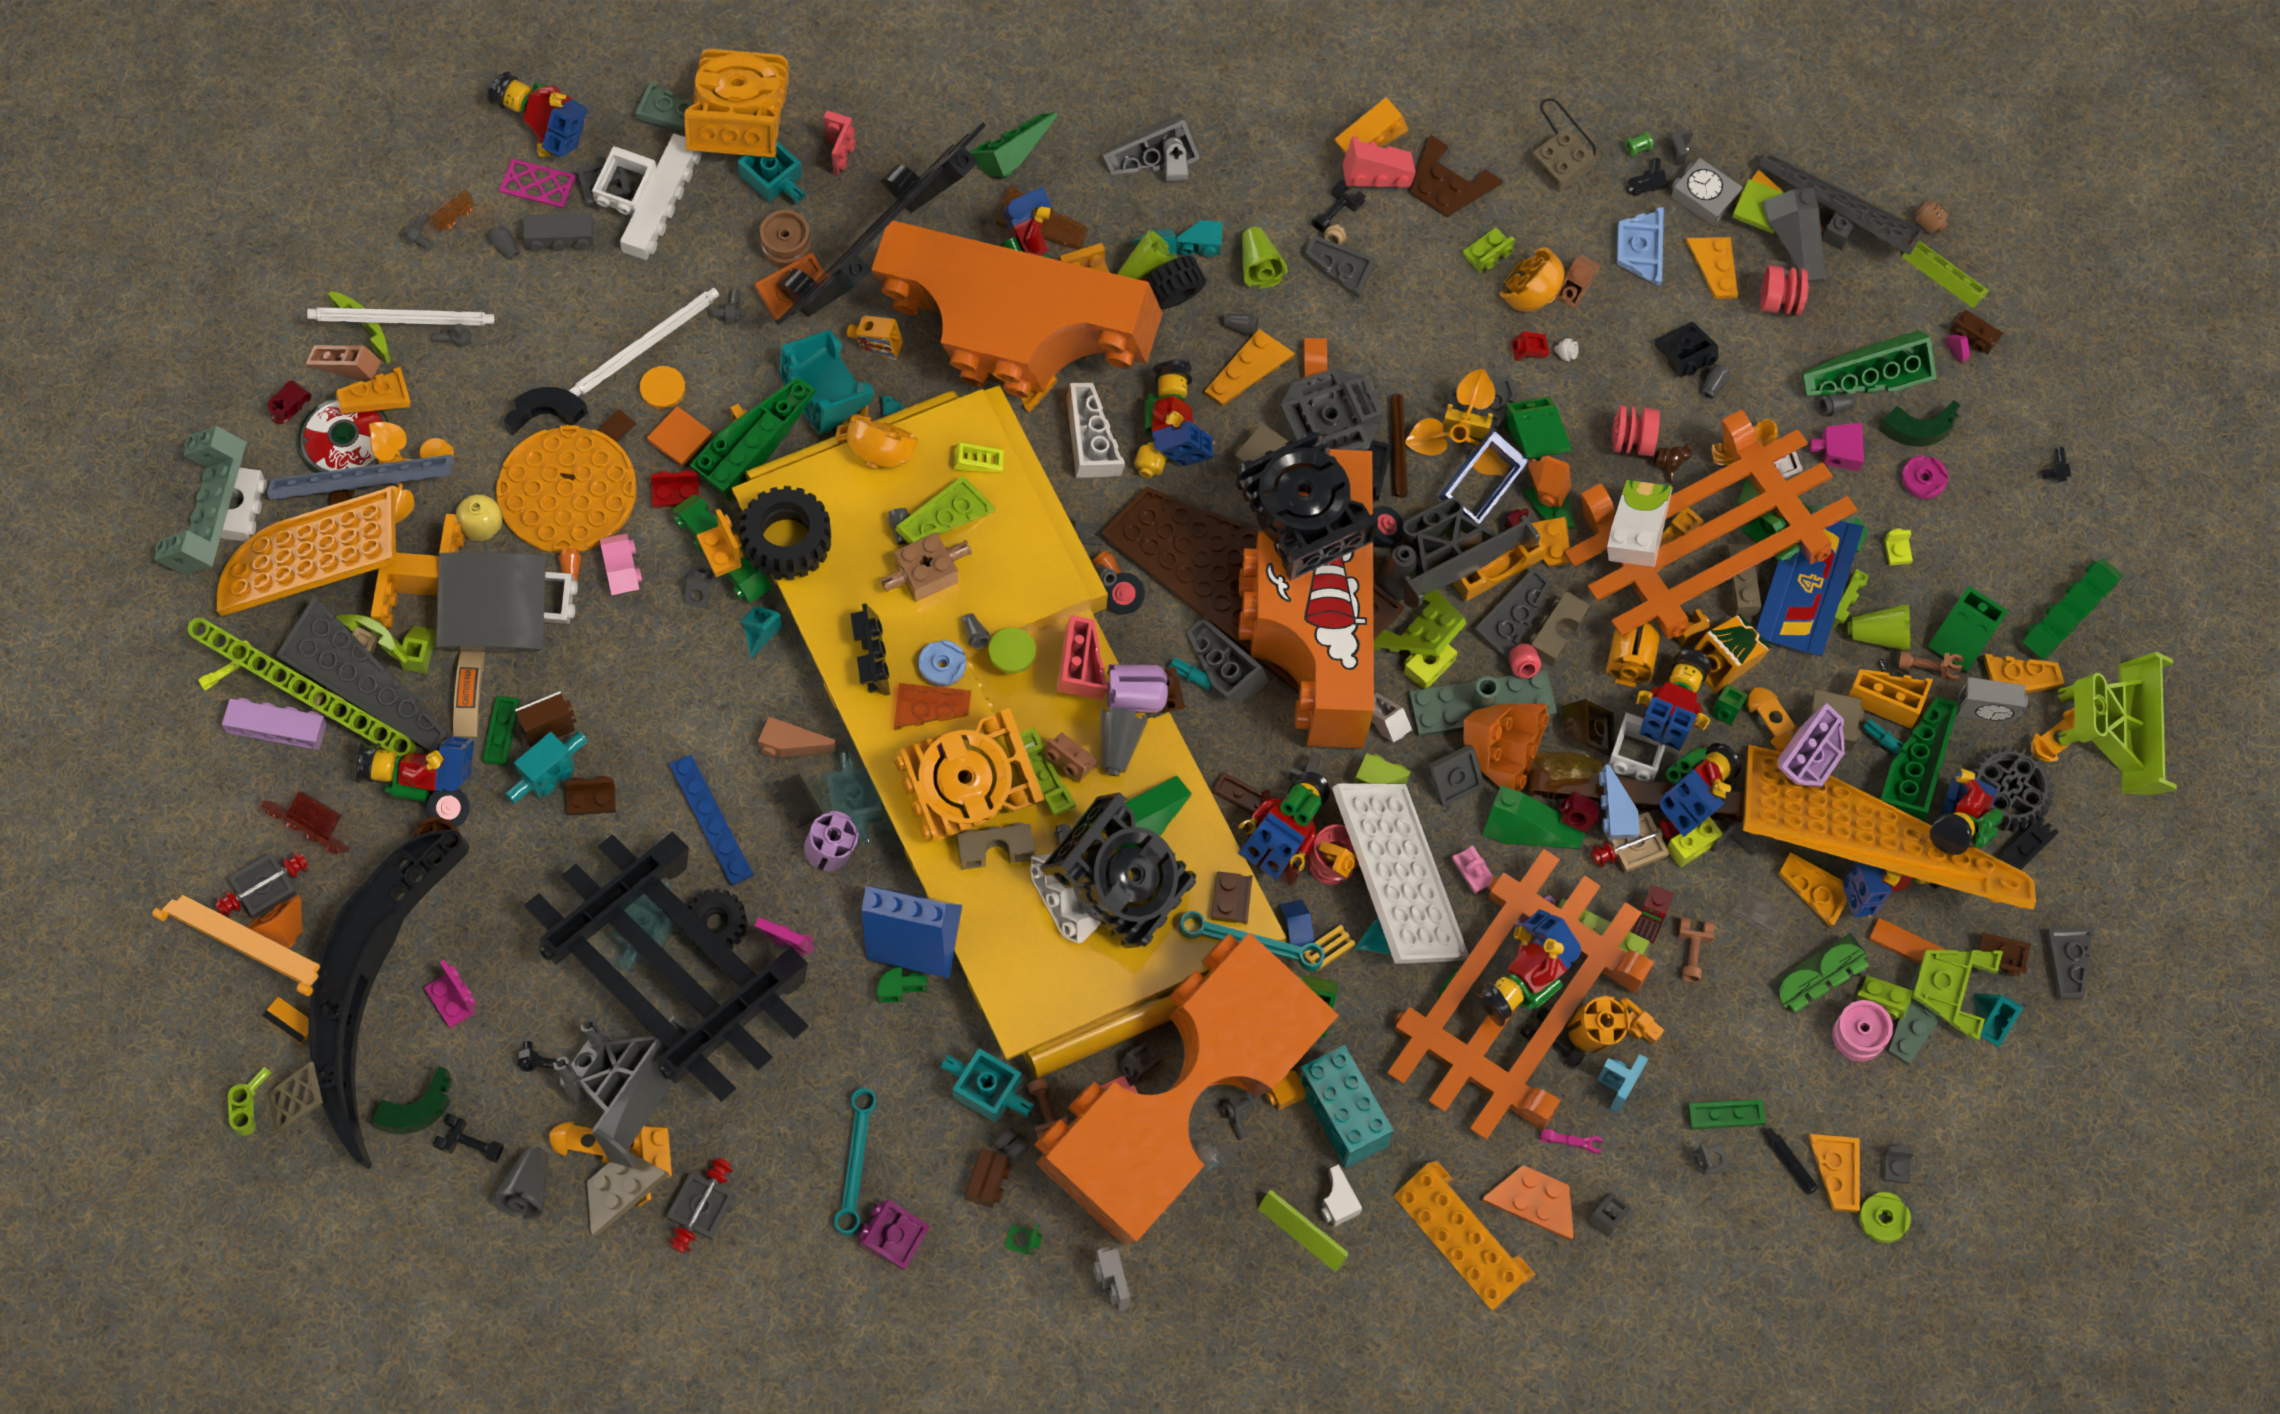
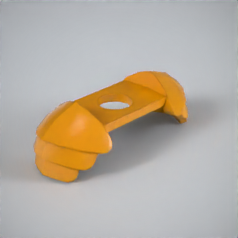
[1712,418,1778,466]
[1746,687,1799,752]
[2031,707,2075,762]
[549,1122,629,1163]

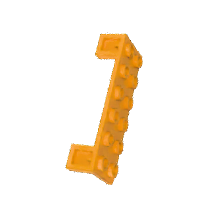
[1394,1160,1536,1310]

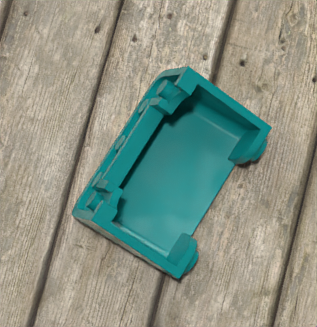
[779,329,874,435]

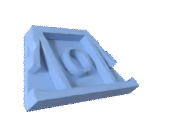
[1616,207,1664,286]

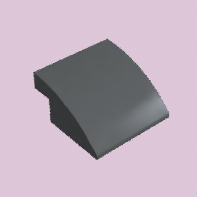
[435,552,546,653]

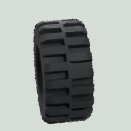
[740,486,831,580]

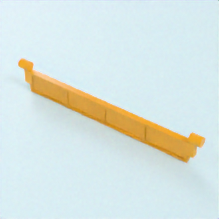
[152,895,320,996]

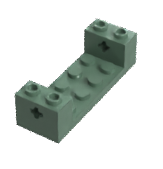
[154,426,247,575]

